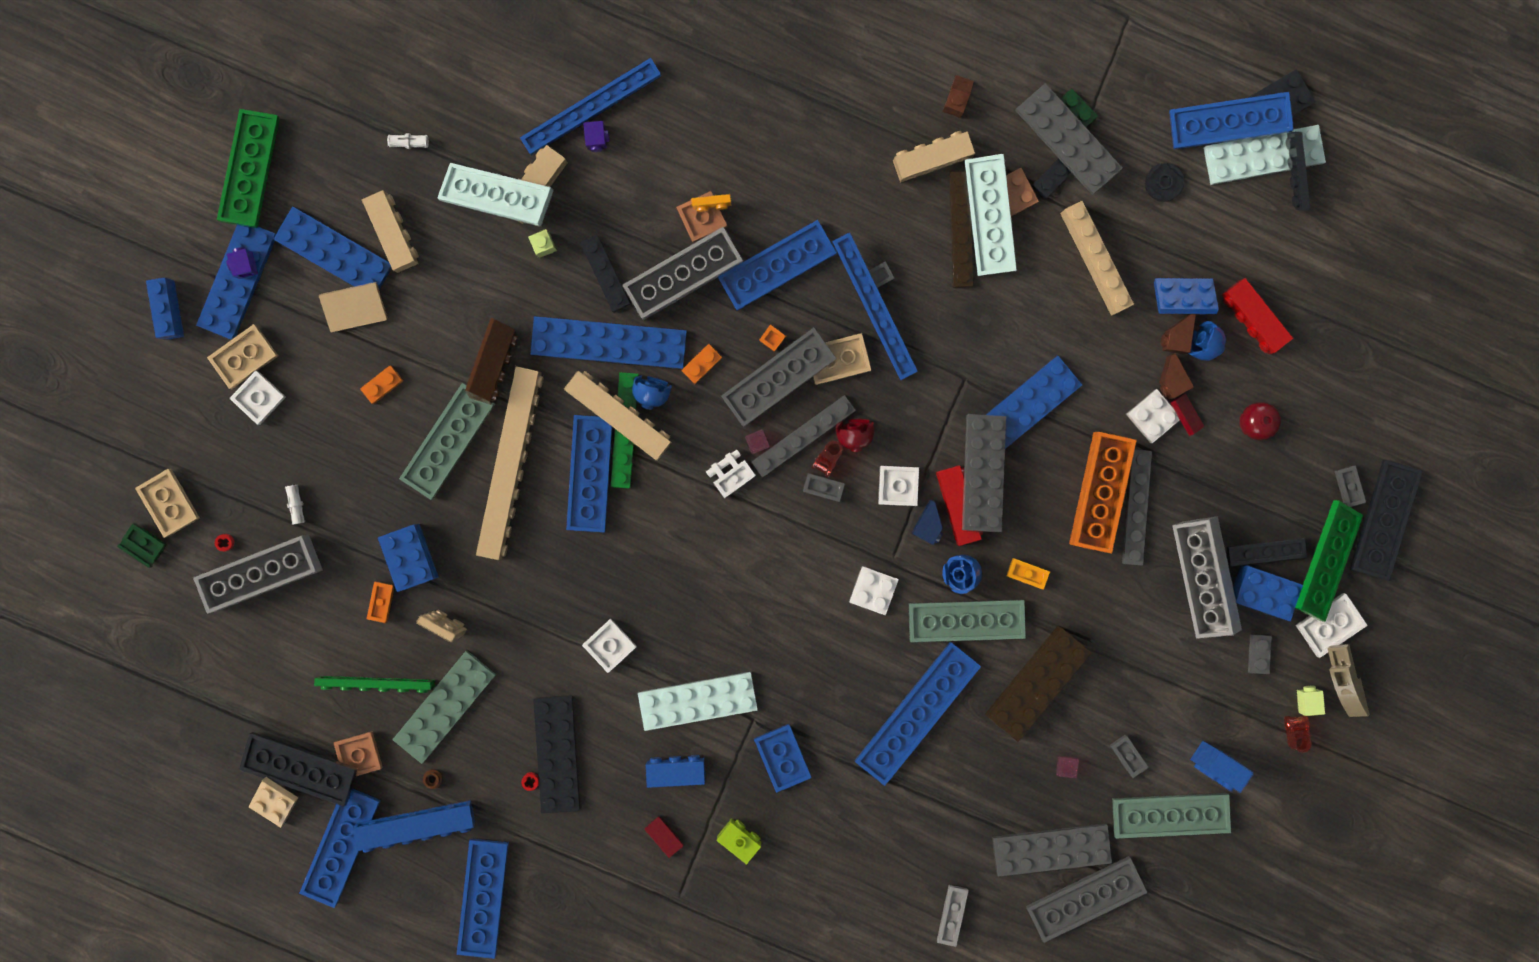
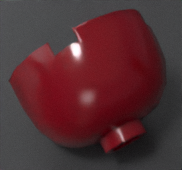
[1240,402,1281,440]
[836,419,874,452]

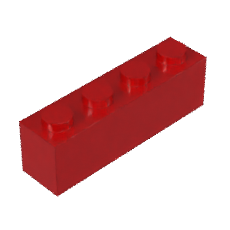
[1221,278,1293,354]
[936,465,983,546]

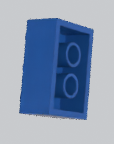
[378,524,439,592]
[1233,565,1303,622]
[1190,741,1253,793]

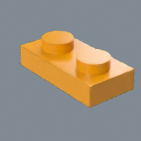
[691,194,731,212]
[1006,558,1050,590]

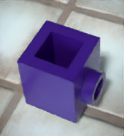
[584,121,610,152]
[226,247,258,279]

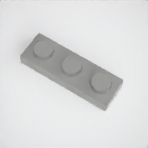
[937,885,968,947]

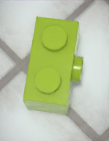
[717,818,761,865]

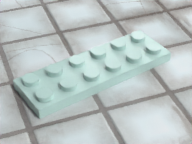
[1204,125,1326,185]
[965,154,1017,276]
[438,163,553,226]
[638,672,758,731]

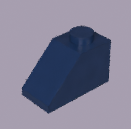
[911,500,943,545]

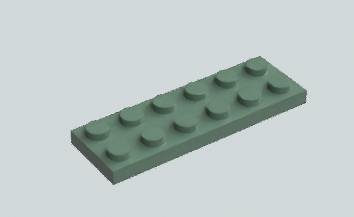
[399,383,496,500]
[909,600,1026,642]
[392,651,496,764]
[1112,793,1231,838]

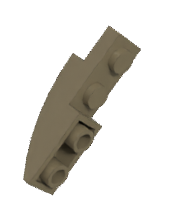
[1328,644,1370,717]

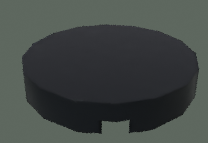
[1145,163,1184,202]

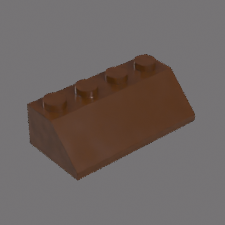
[465,318,518,405]

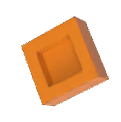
[759,325,786,352]

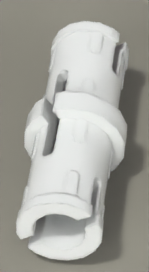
[387,133,429,149]
[285,485,305,525]

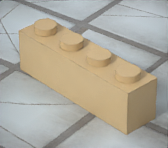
[893,131,975,183]
[518,145,568,224]
[362,190,419,273]

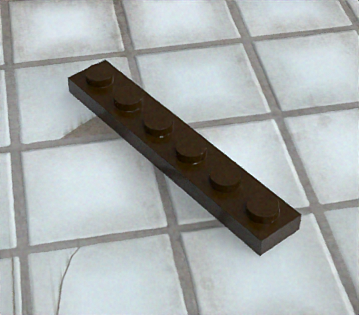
[949,171,973,288]

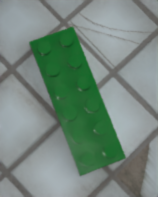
[217,109,280,228]
[1295,500,1363,622]

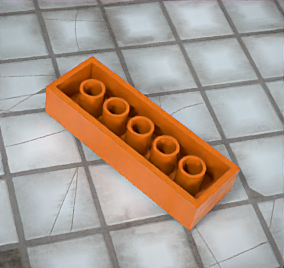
[1069,432,1136,554]

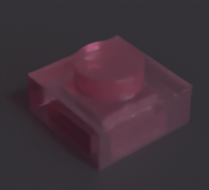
[745,429,770,454]
[1056,756,1079,778]

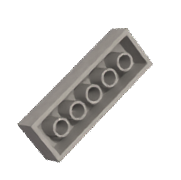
[623,227,743,320]
[1172,516,1242,639]
[193,535,322,614]

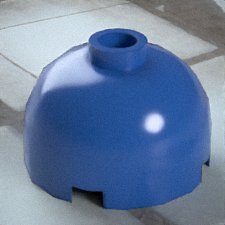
[1189,321,1226,361]
[632,376,672,410]
[942,554,982,594]

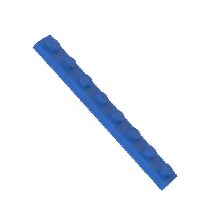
[520,58,661,155]
[832,233,918,380]

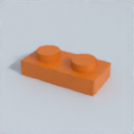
[681,344,722,384]
[360,365,404,404]
[367,581,395,623]

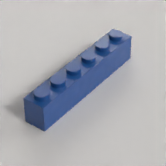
[352,800,475,852]

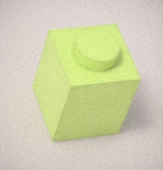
[528,230,557,258]
[1297,686,1325,716]

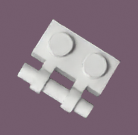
[706,449,756,498]

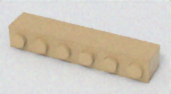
[1060,201,1134,316]
[564,371,672,461]

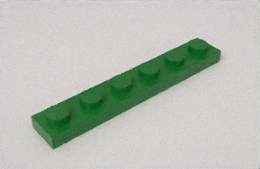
[611,372,639,488]
[314,676,435,693]

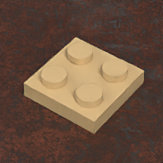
[249,777,298,828]

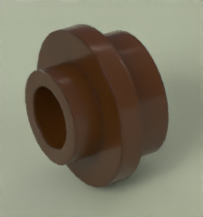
[423,769,442,789]

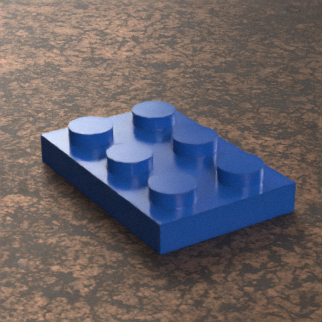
[1154,278,1219,314]
[754,724,812,793]

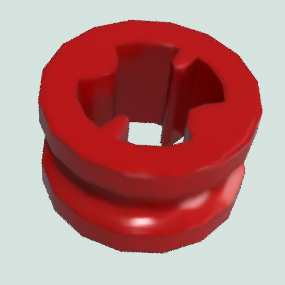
[215,534,235,552]
[521,772,539,791]

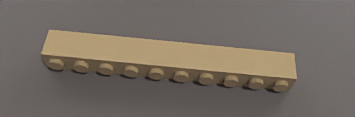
[476,367,543,560]

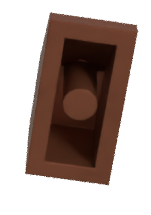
[943,75,974,118]
[1161,314,1196,354]
[1159,353,1194,399]

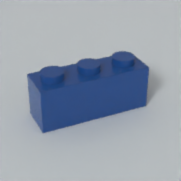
[146,277,184,340]
[646,755,706,788]

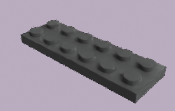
[1015,83,1123,195]
[721,327,837,427]
[962,414,1006,532]
[992,824,1112,877]
[1026,856,1147,943]

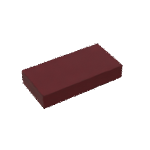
[1171,393,1205,436]
[644,816,684,858]

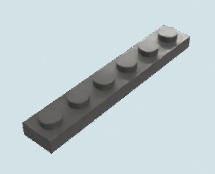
[752,395,856,477]
[1122,450,1152,565]

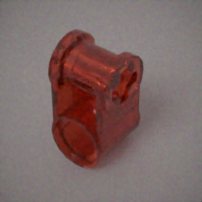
[811,440,843,477]
[1284,714,1311,753]

